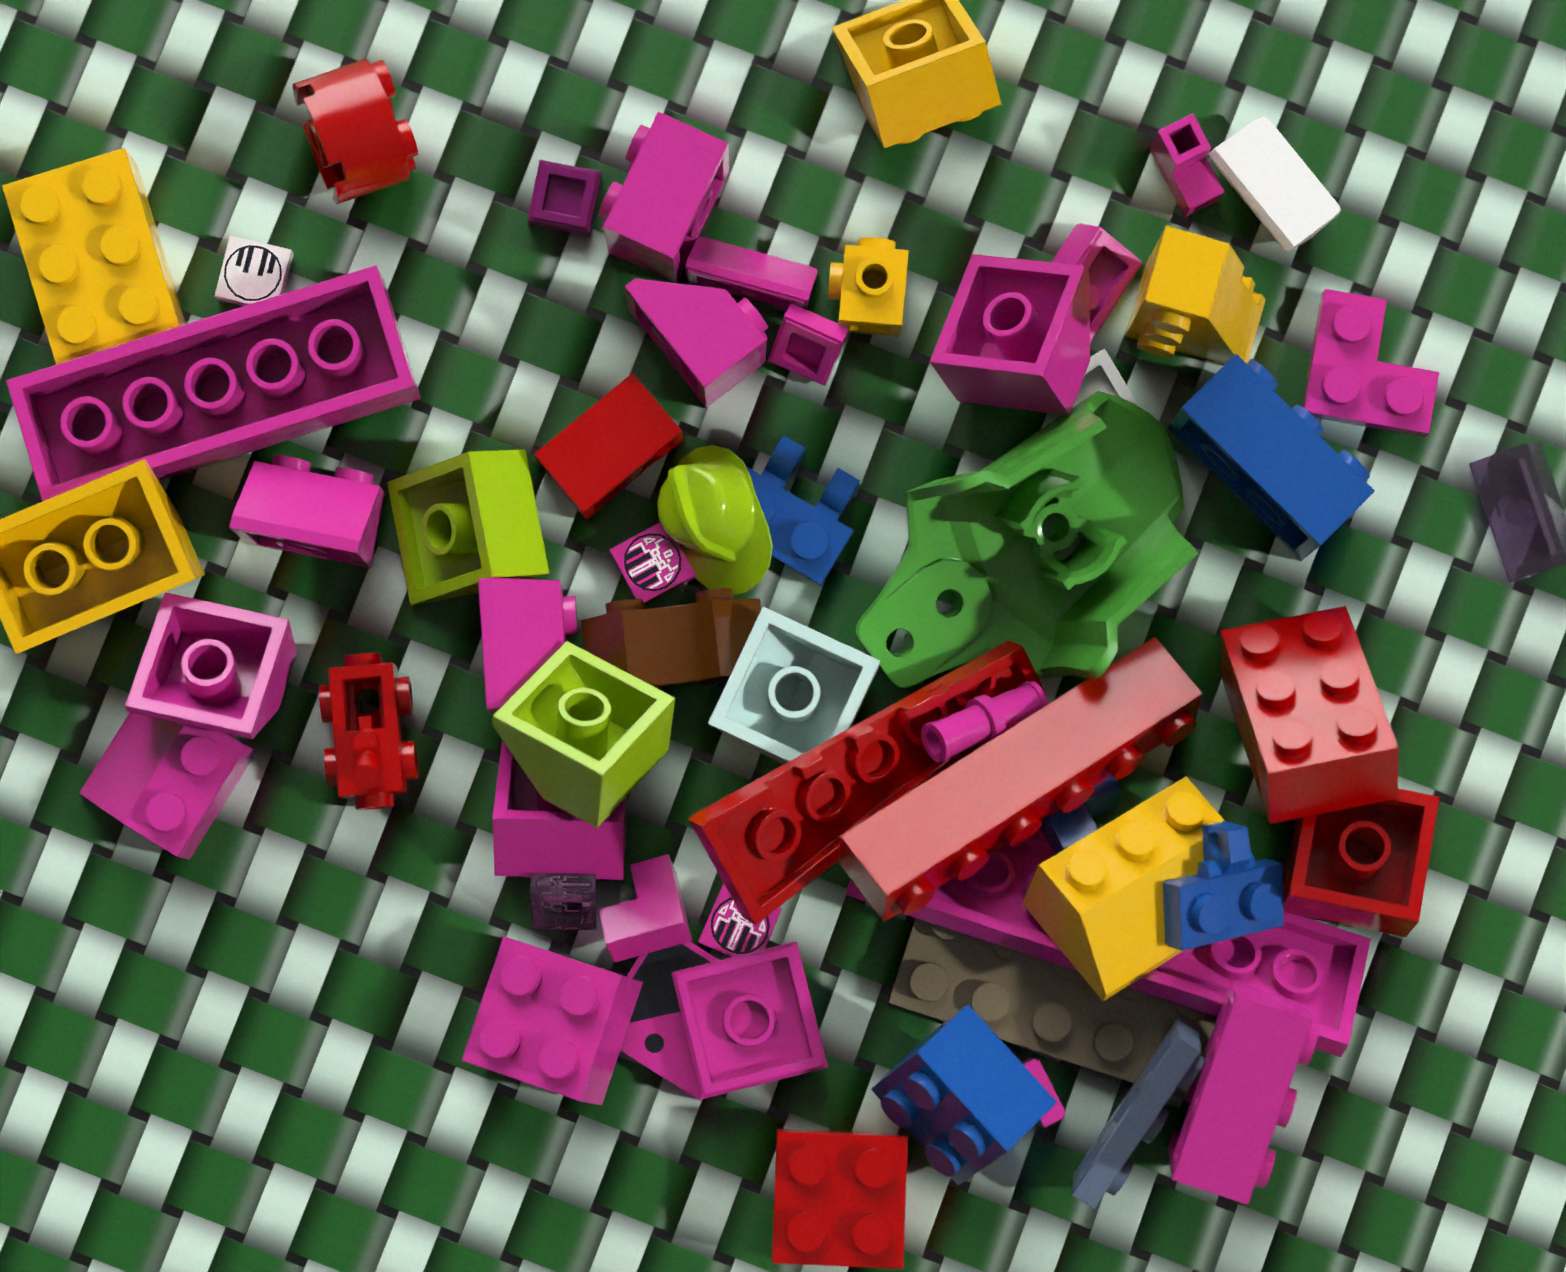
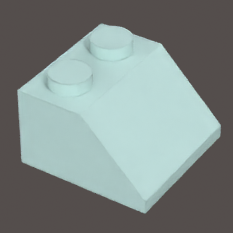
[708,607,880,764]

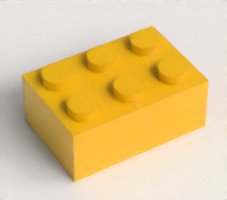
[2,148,186,365]

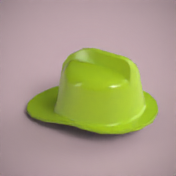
[657,445,773,595]

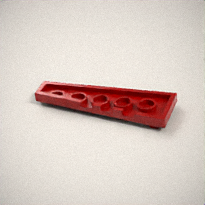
[688,640,1047,925]

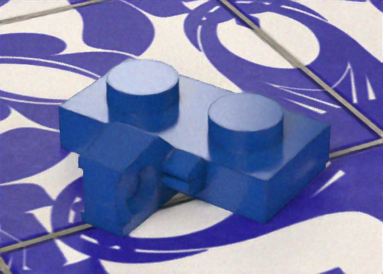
[1163,821,1284,951]

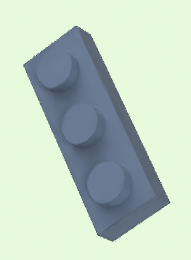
[1072,1019,1204,1209]

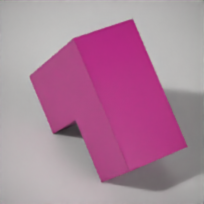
[1149,113,1224,217]
[599,854,692,962]

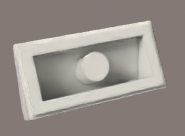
[1208,116,1341,252]

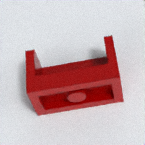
[534,373,683,521]

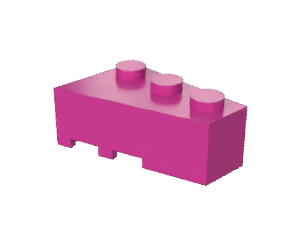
[1167,980,1319,1205]

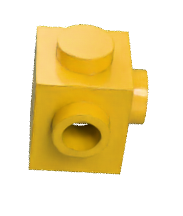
[828,237,909,337]

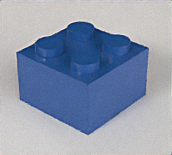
[871,1004,1057,1185]

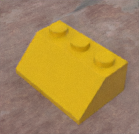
[0,459,205,654]
[1022,776,1225,1001]

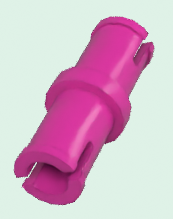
[921,681,1048,762]

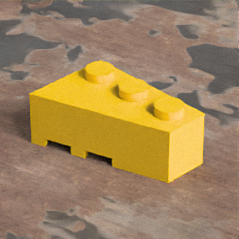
[1125,226,1266,365]

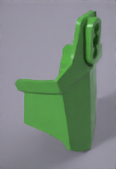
[856,391,1198,688]

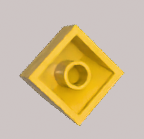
[832,0,1002,149]

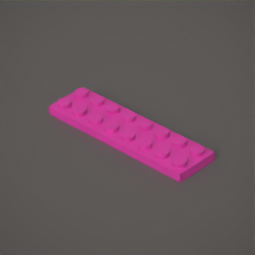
[846,830,1371,1057]

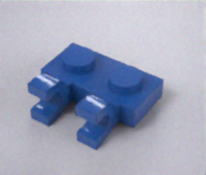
[746,435,860,586]

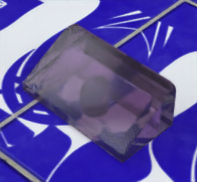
[1469,442,1566,583]

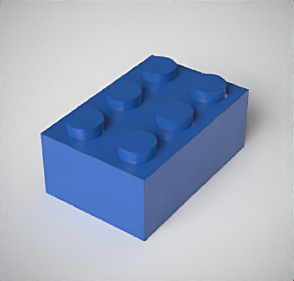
[1167,354,1375,561]

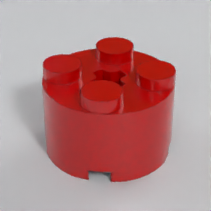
[293,59,419,205]

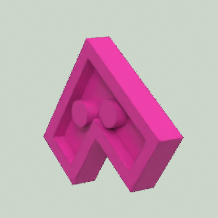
[1302,289,1439,437]

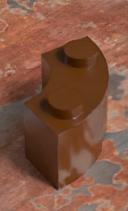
[581,588,761,690]

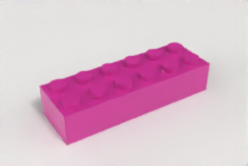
[6,265,421,502]

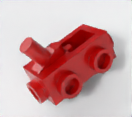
[319,653,419,810]

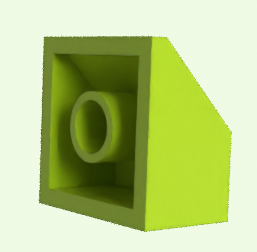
[387,449,550,605]
[492,641,675,828]

